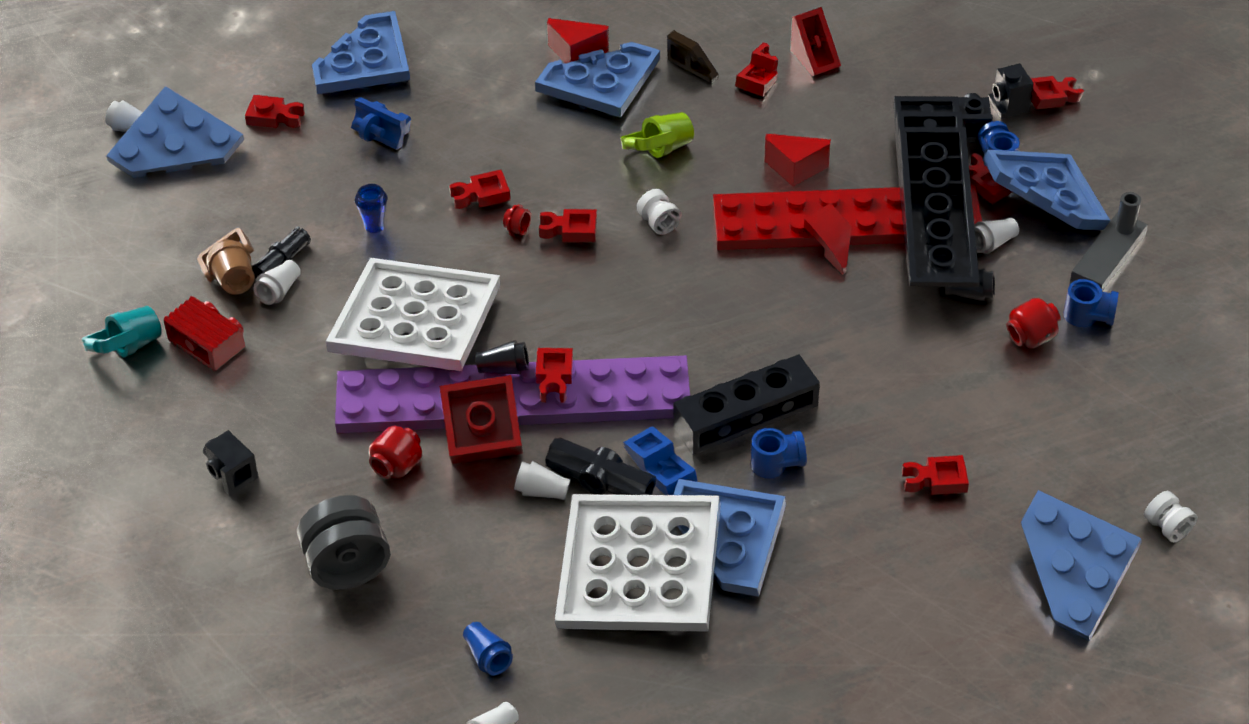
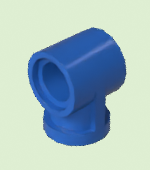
[977,121,1020,165]
[1063,279,1119,327]
[750,428,807,479]

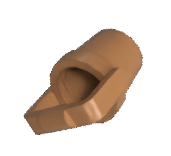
[197,228,254,295]

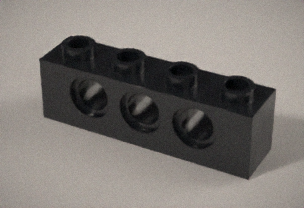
[673,354,820,455]

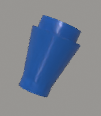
[463,622,513,675]

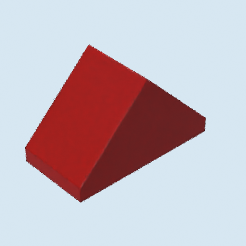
[790,7,841,76]
[547,18,609,63]
[764,134,831,187]

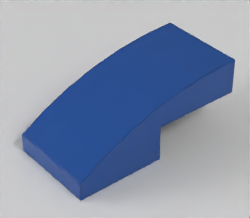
[623,426,697,495]

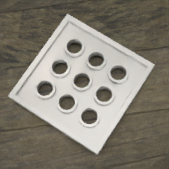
[326,258,500,371]
[555,494,721,631]

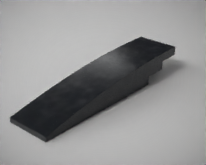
[893,96,979,287]

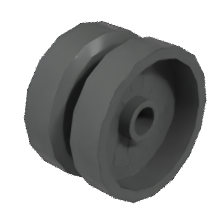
[296,495,391,590]

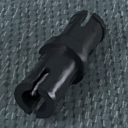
[252,226,311,278]

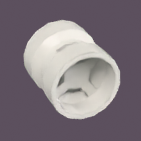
[636,189,682,235]
[1144,490,1198,543]

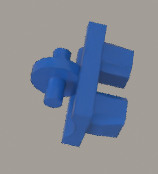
[351,97,411,150]

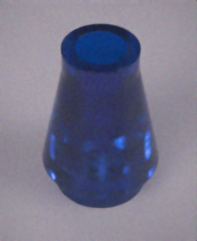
[354,184,388,233]

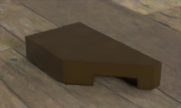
[667,30,719,83]

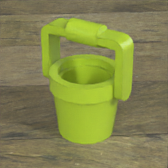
[620,112,694,158]

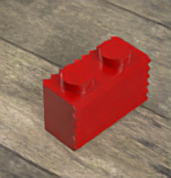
[163,296,245,371]

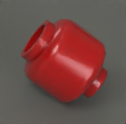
[1006,298,1061,349]
[369,426,422,479]

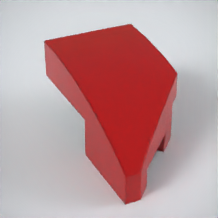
[735,42,778,96]
[804,203,852,275]

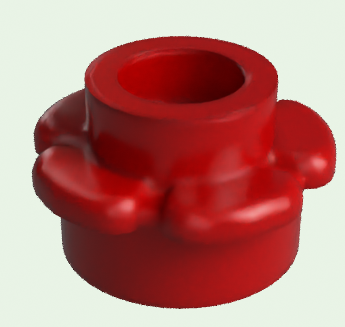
[503,204,531,236]

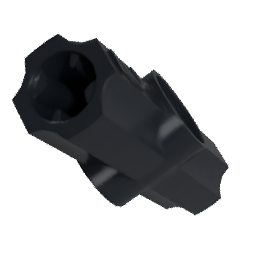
[545,437,656,495]

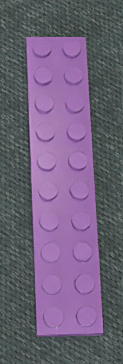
[335,355,690,433]

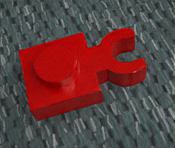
[1031,76,1084,109]
[245,95,305,129]
[969,153,1012,205]
[449,169,511,209]
[539,209,597,242]
[536,348,573,403]
[902,455,969,495]

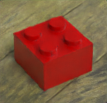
[439,375,523,464]

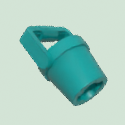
[82,306,162,357]

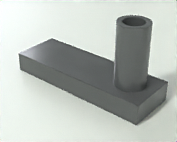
[1070,192,1148,292]

